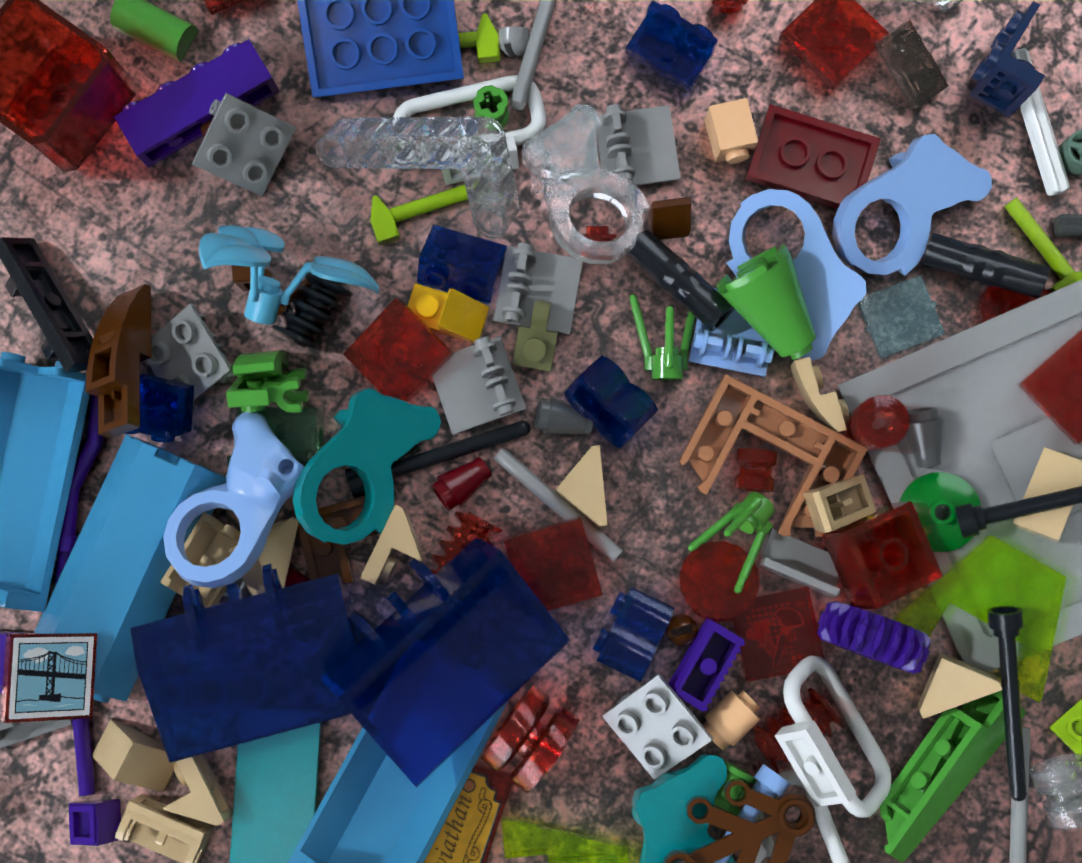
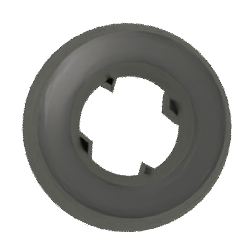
[534,395,595,435]
[901,407,943,468]

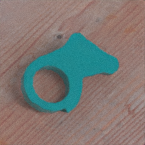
[293,388,441,545]
[631,754,735,863]

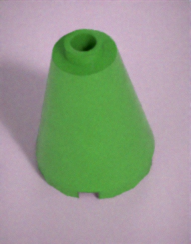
[716,244,816,360]

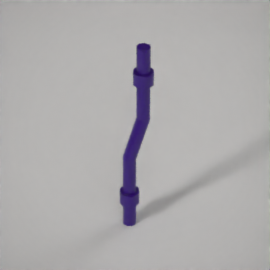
[55,394,104,584]

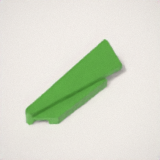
[880,690,1026,862]

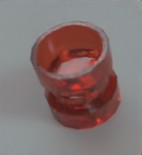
[734,448,777,493]

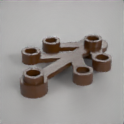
[663,778,815,863]

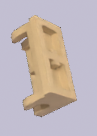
[1013,447,1082,543]
[160,512,241,613]
[115,794,215,863]

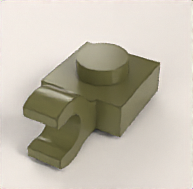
[512,300,558,372]

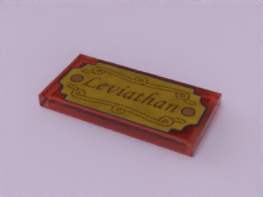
[424,764,514,863]

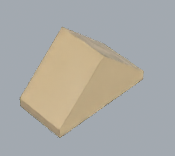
[555,445,608,528]
[803,474,876,533]
[228,517,299,602]
[918,652,1003,719]
[92,718,179,792]

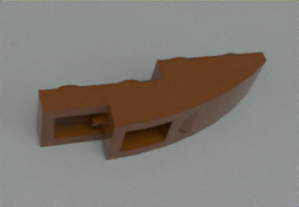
[85,284,152,438]

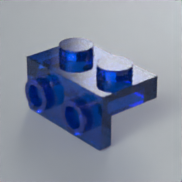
[625,1,718,92]
[417,224,507,303]
[124,373,195,443]

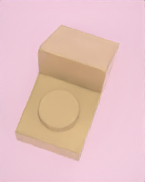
[360,504,425,585]
[163,742,233,826]

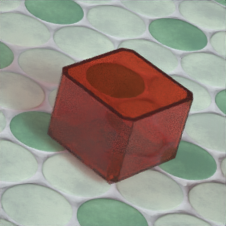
[0,0,136,172]

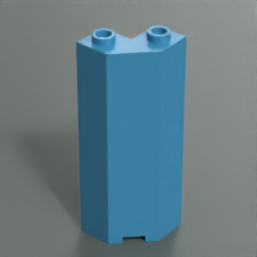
[0,352,90,612]
[34,434,226,703]
[288,637,513,863]

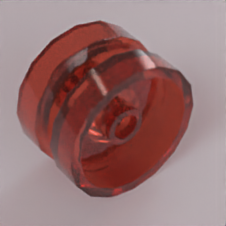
[480,684,580,794]

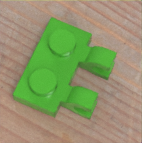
[226,368,310,413]

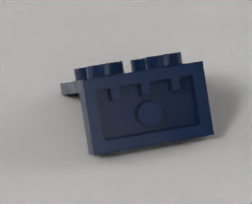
[969,1,1045,118]

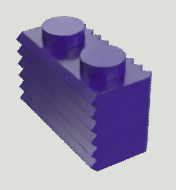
[668,619,745,712]

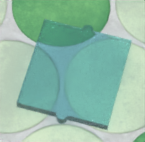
[857,275,945,359]

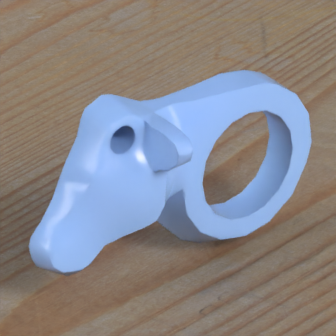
[832,134,992,276]
[726,189,867,360]
[163,412,304,588]

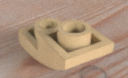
[790,357,850,433]

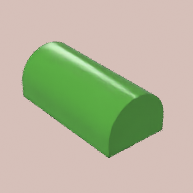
[110,0,199,63]

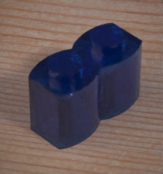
[564,355,658,449]
[592,587,675,682]

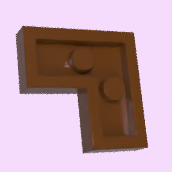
[294,496,380,593]

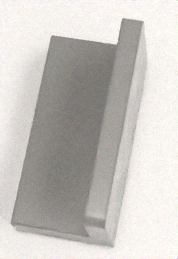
[755,529,846,597]

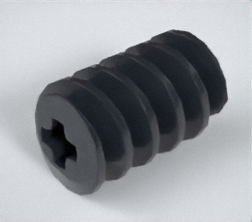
[271,272,353,349]

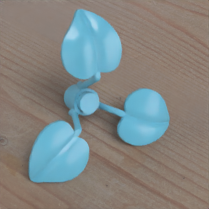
[199,225,379,325]

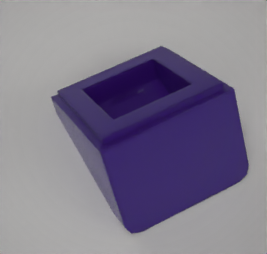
[69,799,121,846]

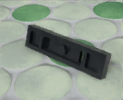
[0,237,93,373]

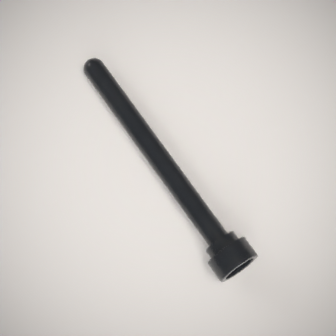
[345,421,531,498]
[955,486,1082,538]
[987,606,1027,802]

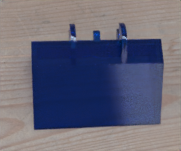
[320,538,570,788]
[130,564,374,763]

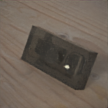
[874,20,949,109]

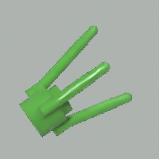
[630,294,695,381]
[688,492,775,594]

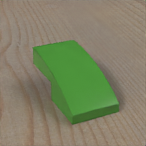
[233,350,289,380]

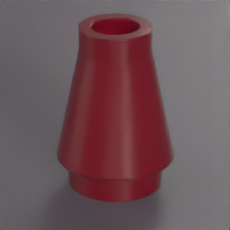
[431,457,492,511]

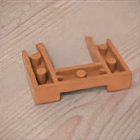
[679,374,868,537]

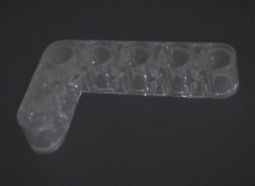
[315,117,520,239]

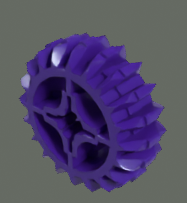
[817,601,931,674]

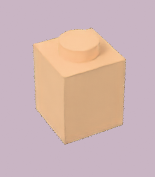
[704,98,758,164]

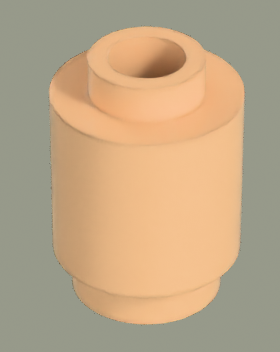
[703,690,761,751]

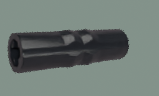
[626,230,734,331]
[921,233,1050,299]

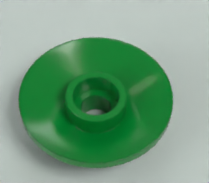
[898,472,981,552]

